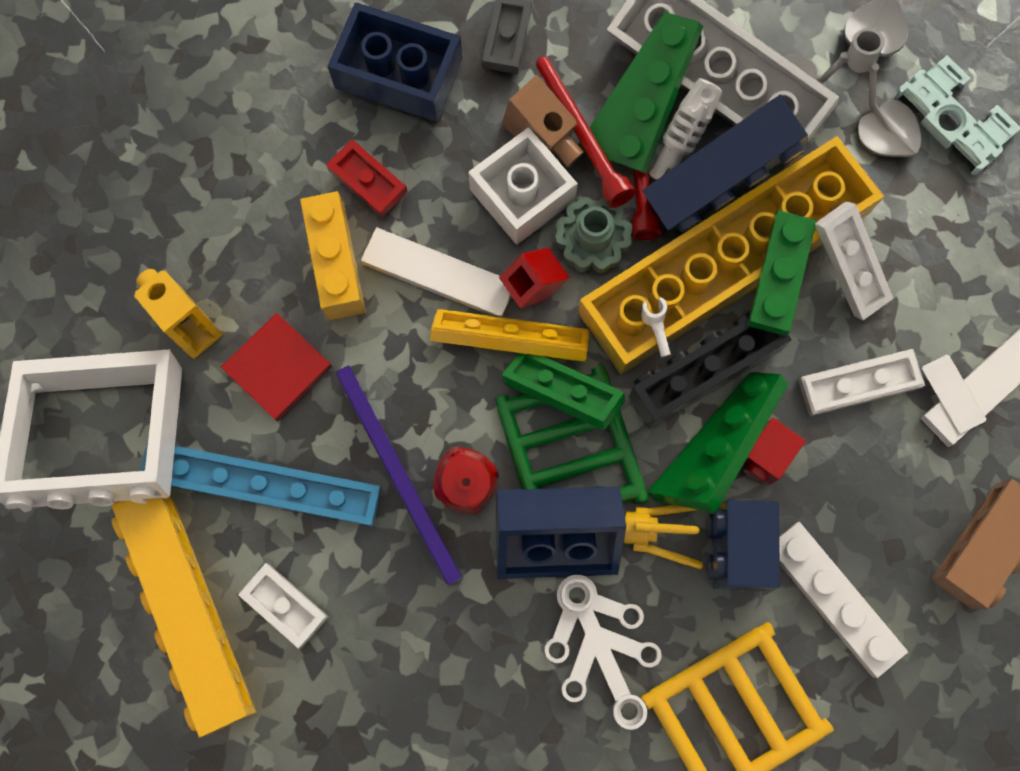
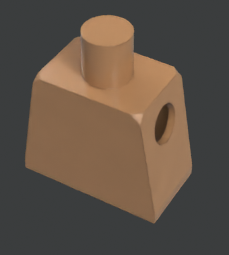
[502,75,584,168]

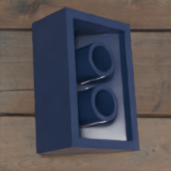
[496,486,626,579]

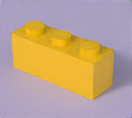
[300,191,366,321]

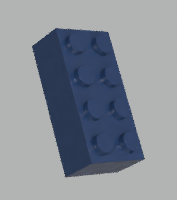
[642,94,808,233]

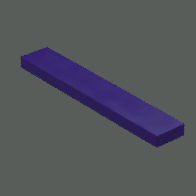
[336,365,463,586]

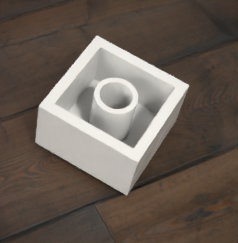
[468,127,578,245]

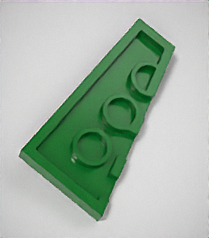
[578,12,704,174]
[647,372,788,513]

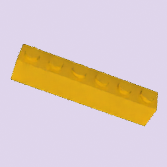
[111,492,256,738]

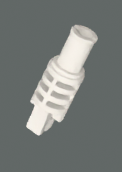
[649,78,722,180]

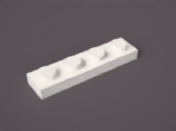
[779,522,908,678]

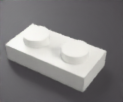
[238,563,329,649]

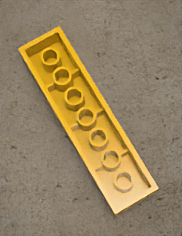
[578,136,884,375]

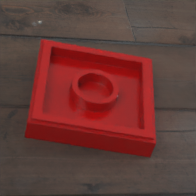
[221,313,333,422]

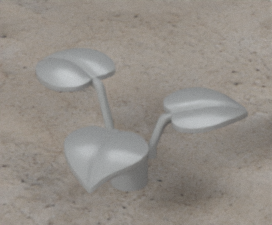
[783,0,921,157]

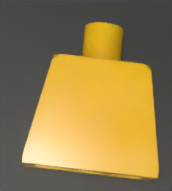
[134,269,223,359]

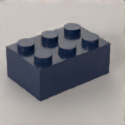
[327,2,463,122]

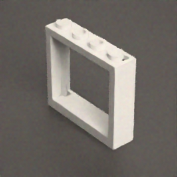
[0,349,182,512]

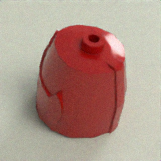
[433,447,499,515]

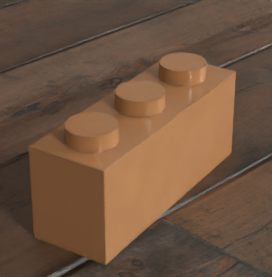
[931,479,1020,609]

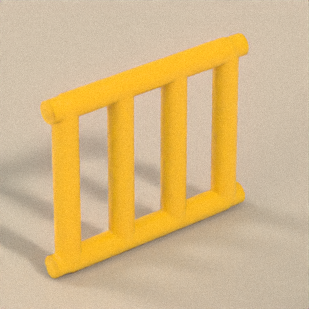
[640,622,834,771]

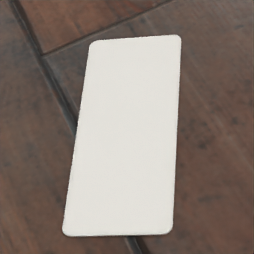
[922,355,986,433]

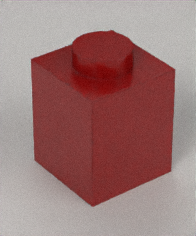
[499,247,570,309]
[743,417,806,485]

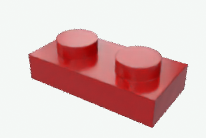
[326,139,408,218]

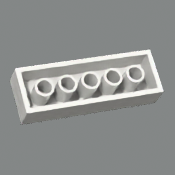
[607,0,839,166]

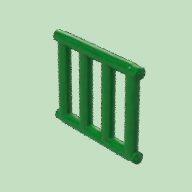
[495,365,649,504]

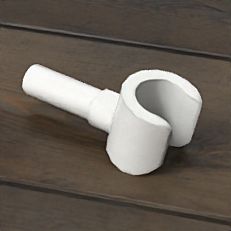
[641,297,671,357]

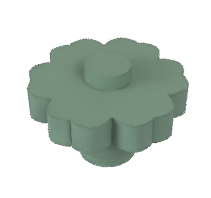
[555,197,632,274]

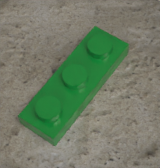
[747,210,817,336]
[502,353,625,431]

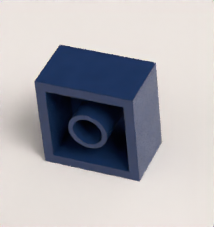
[707,499,780,591]

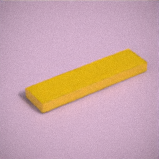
[430,309,590,362]

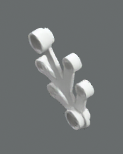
[544,575,662,730]

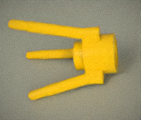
[624,505,704,569]

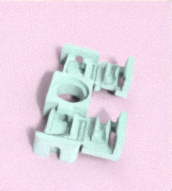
[896,55,1020,175]

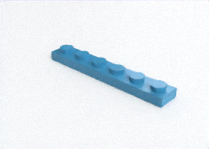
[139,440,382,527]

